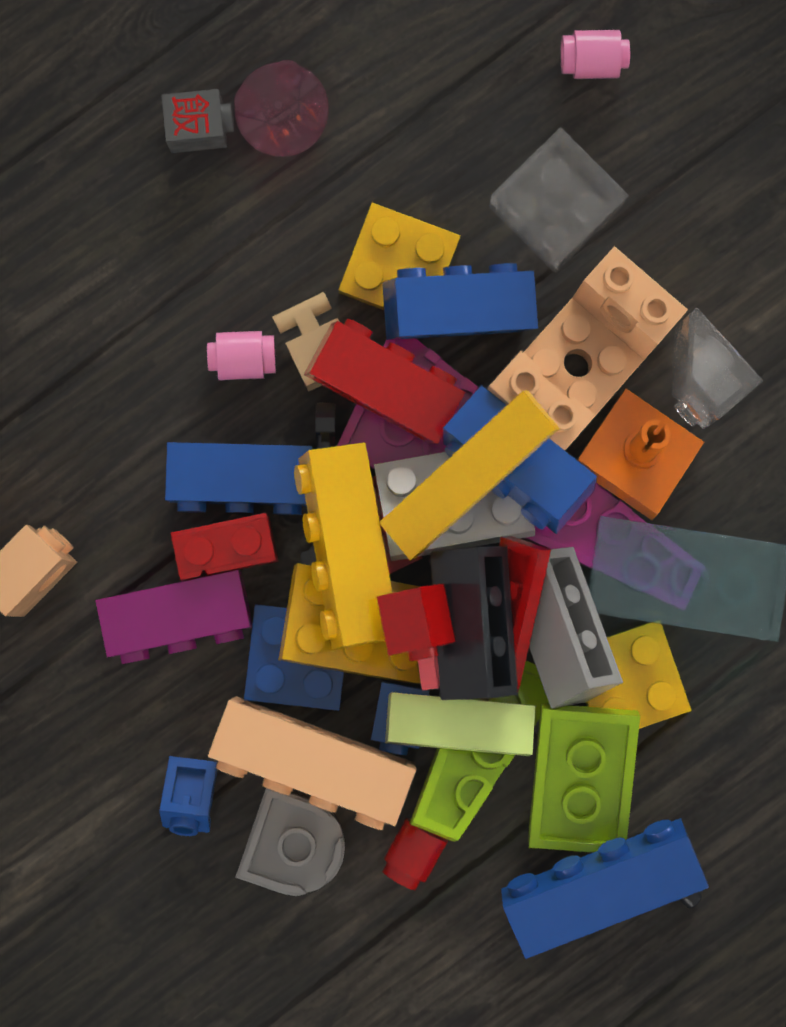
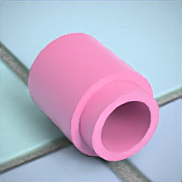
[561,30,630,79]
[207,331,276,380]

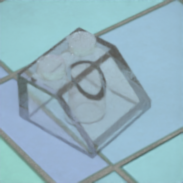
[672,307,763,429]

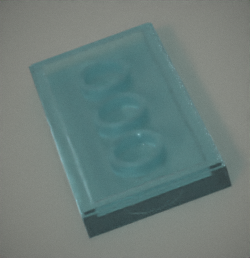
[588,516,786,642]

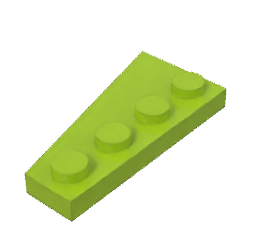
[409,661,549,842]

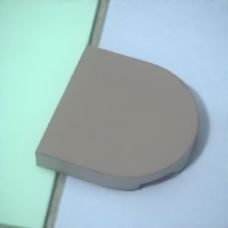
[235,788,345,896]

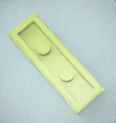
[385,692,535,756]

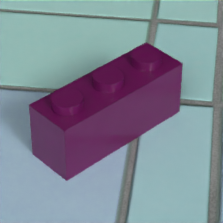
[95,570,253,664]

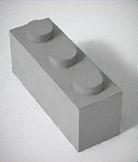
[529,547,623,709]

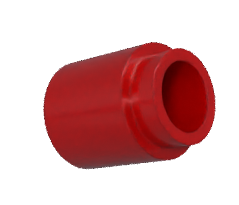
[382,818,448,891]

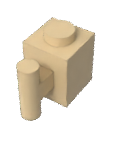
[272,292,339,392]

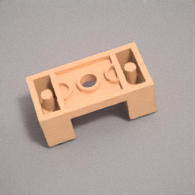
[487,246,688,451]
[0,525,77,617]

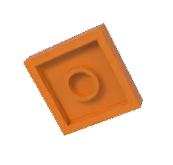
[577,389,704,520]

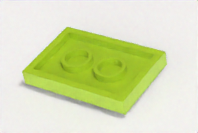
[528,703,640,852]

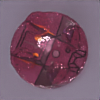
[234,60,329,157]

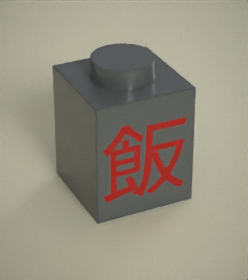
[161,89,234,153]

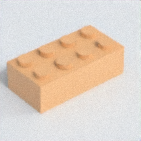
[208,696,416,830]

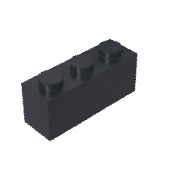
[430,546,518,700]

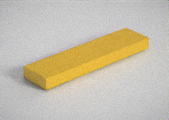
[379,390,560,560]

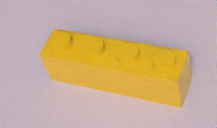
[294,442,392,650]

